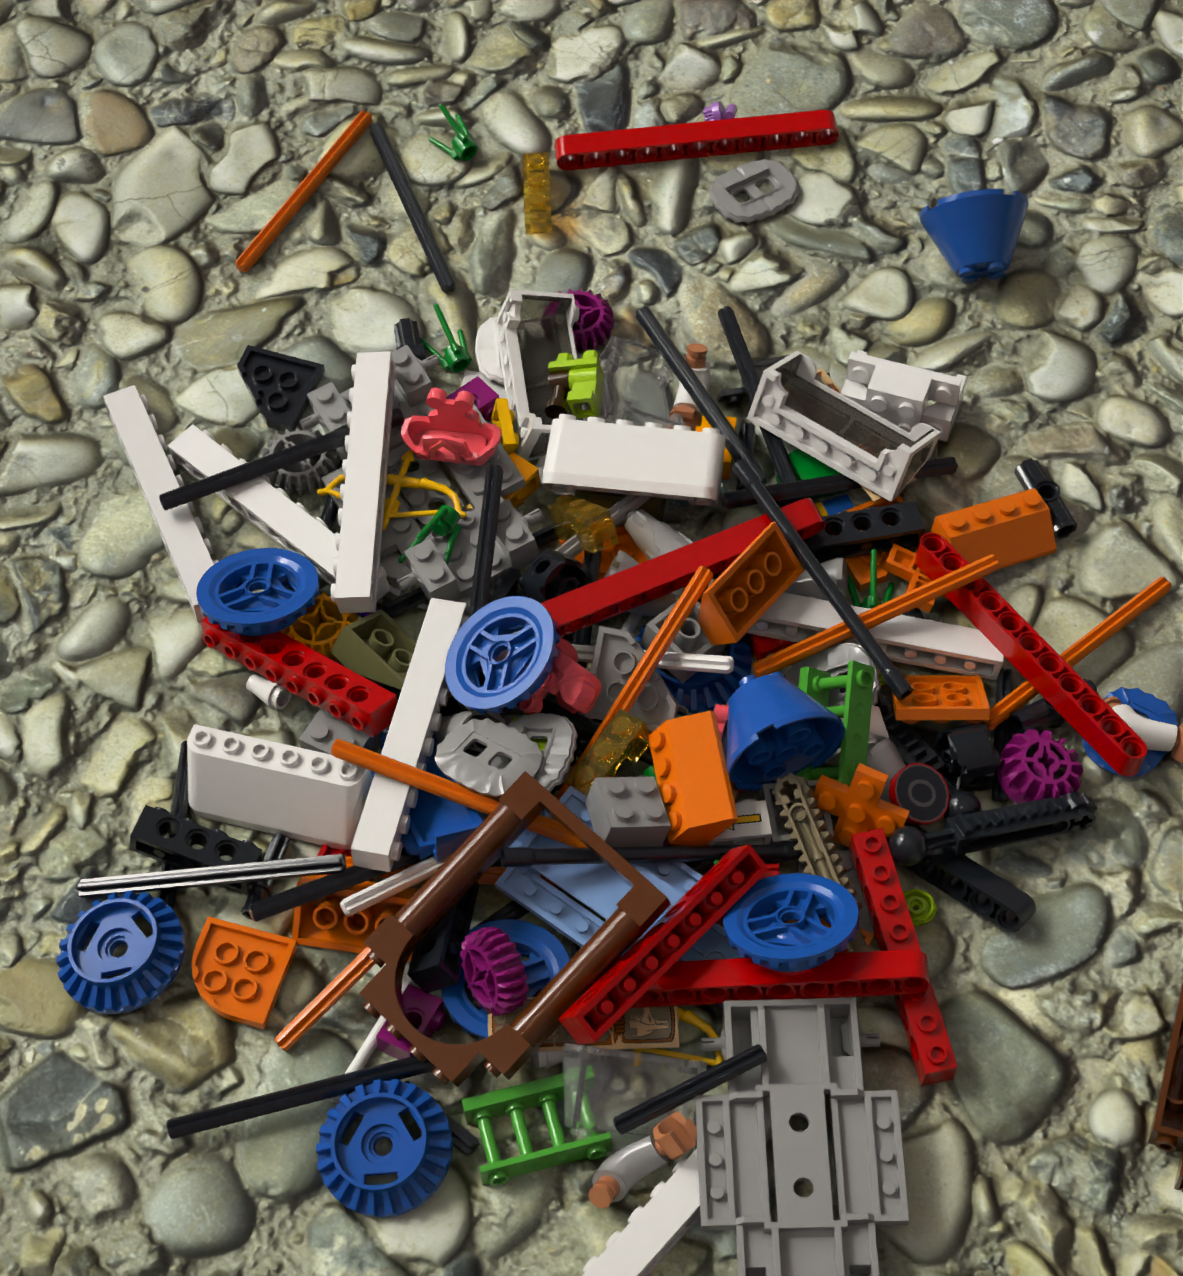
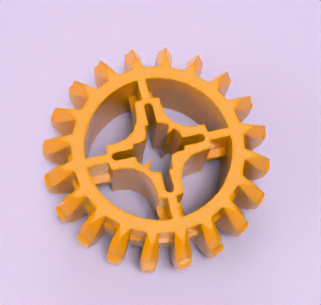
[280,590,358,662]

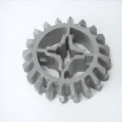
[262,426,338,498]

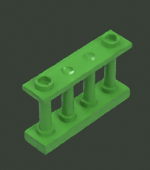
[796,660,875,786]
[462,1066,612,1186]

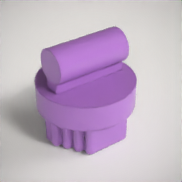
[703,101,737,121]

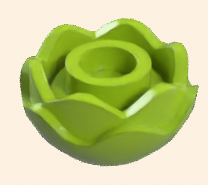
[903,888,937,927]

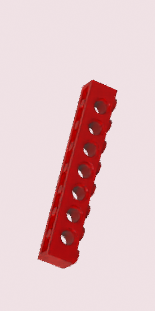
[201,617,397,737]
[849,828,958,1087]
[558,844,769,1044]

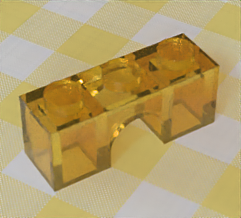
[522,152,552,234]
[548,494,619,553]
[566,708,651,796]

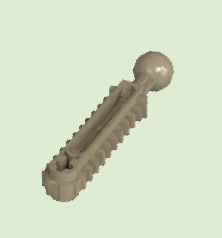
[772,773,879,953]

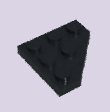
[237,345,325,432]

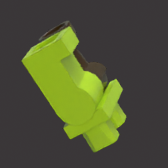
[545,350,605,419]

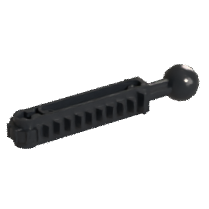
[839,673,982,820]
[888,792,1097,866]

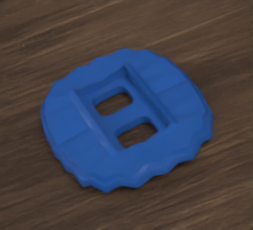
[1082,687,1178,778]

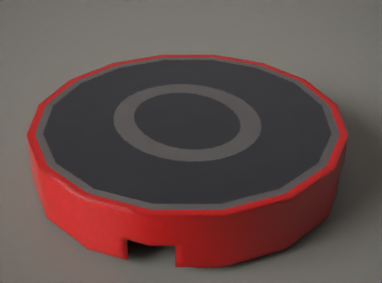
[889,763,949,826]

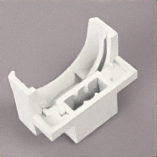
[840,350,967,441]

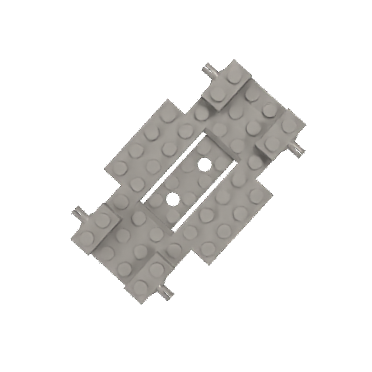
[299,345,544,602]
[695,998,909,1276]

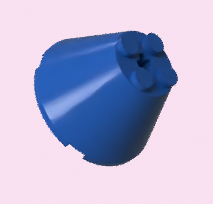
[919,189,1029,284]
[726,672,845,791]

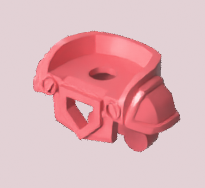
[401,388,502,466]
[520,637,602,715]

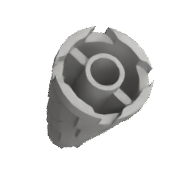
[624,509,723,604]

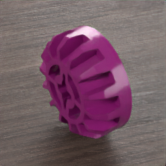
[996,729,1084,804]

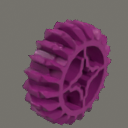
[540,287,614,353]
[460,926,529,1016]

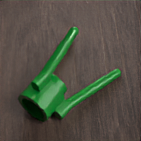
[429,103,478,161]
[420,303,472,373]
[398,505,462,564]
[848,549,894,609]

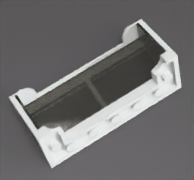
[495,289,587,461]
[747,351,941,502]

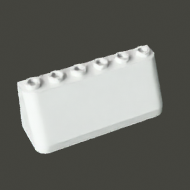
[542,414,726,507]
[187,724,373,850]

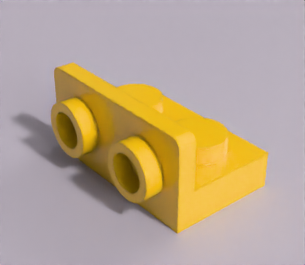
[491,398,519,455]

